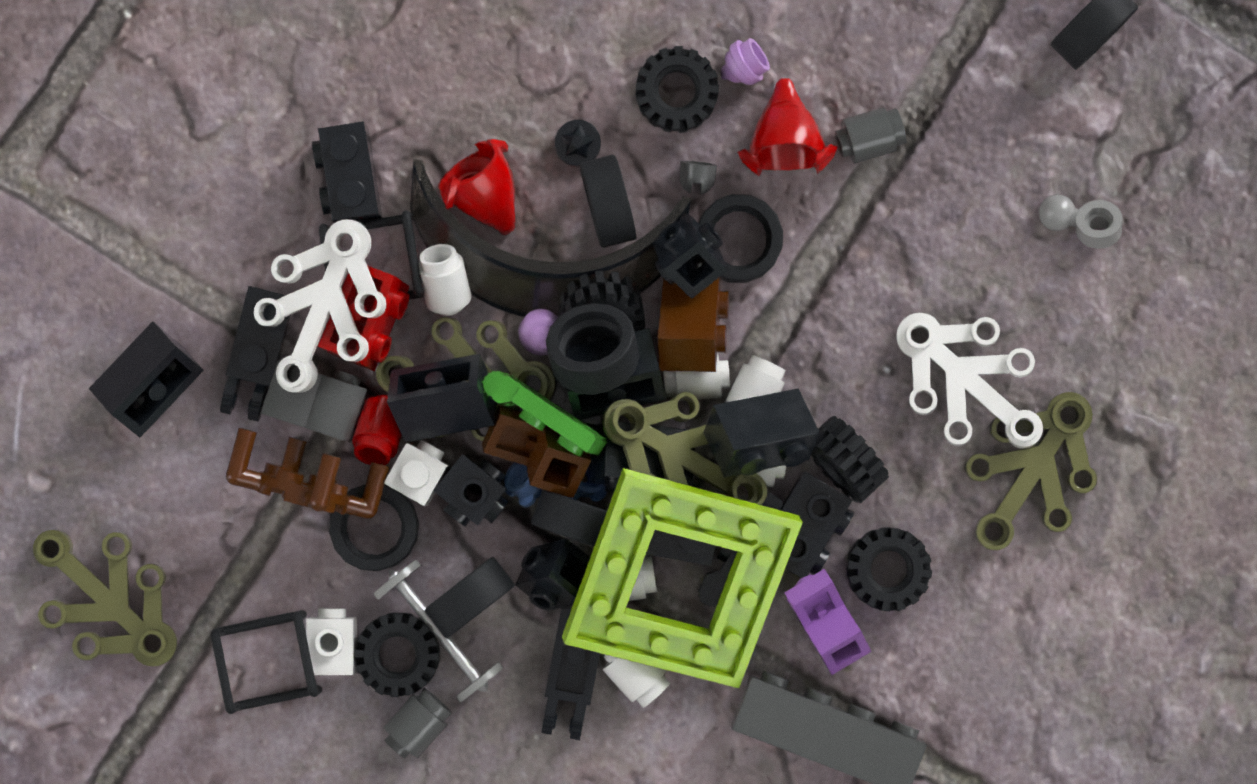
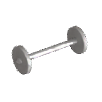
[373,559,504,703]

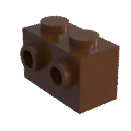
[658,277,729,372]

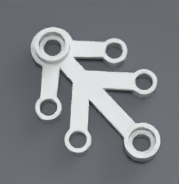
[254,219,386,393]
[897,313,1043,449]

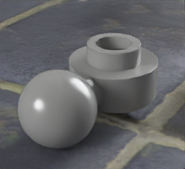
[1039,194,1123,249]

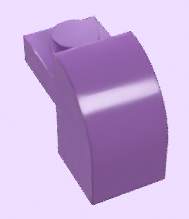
[784,569,872,675]

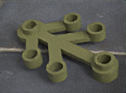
[376,317,556,441]
[602,392,767,505]
[965,392,1097,550]
[33,530,177,666]

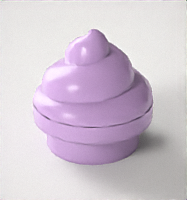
[721,38,770,85]
[518,309,559,356]

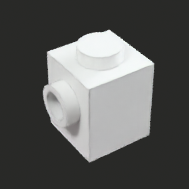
[384,439,450,506]
[306,608,357,675]

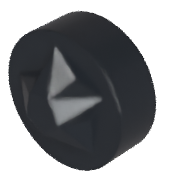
[555,120,601,167]

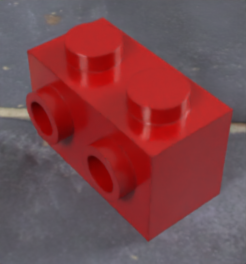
[318,265,410,372]

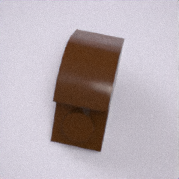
[482,405,591,498]

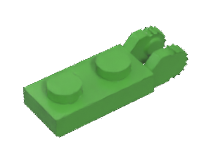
[482,370,607,457]

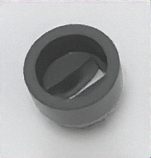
[679,161,717,195]

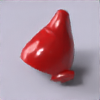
[737,78,837,177]
[438,139,516,235]

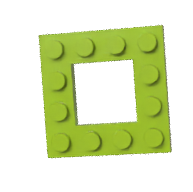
[562,468,803,688]

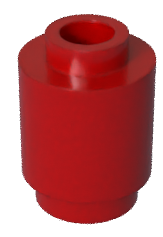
[352,395,402,465]

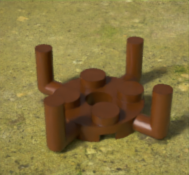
[226,428,389,519]

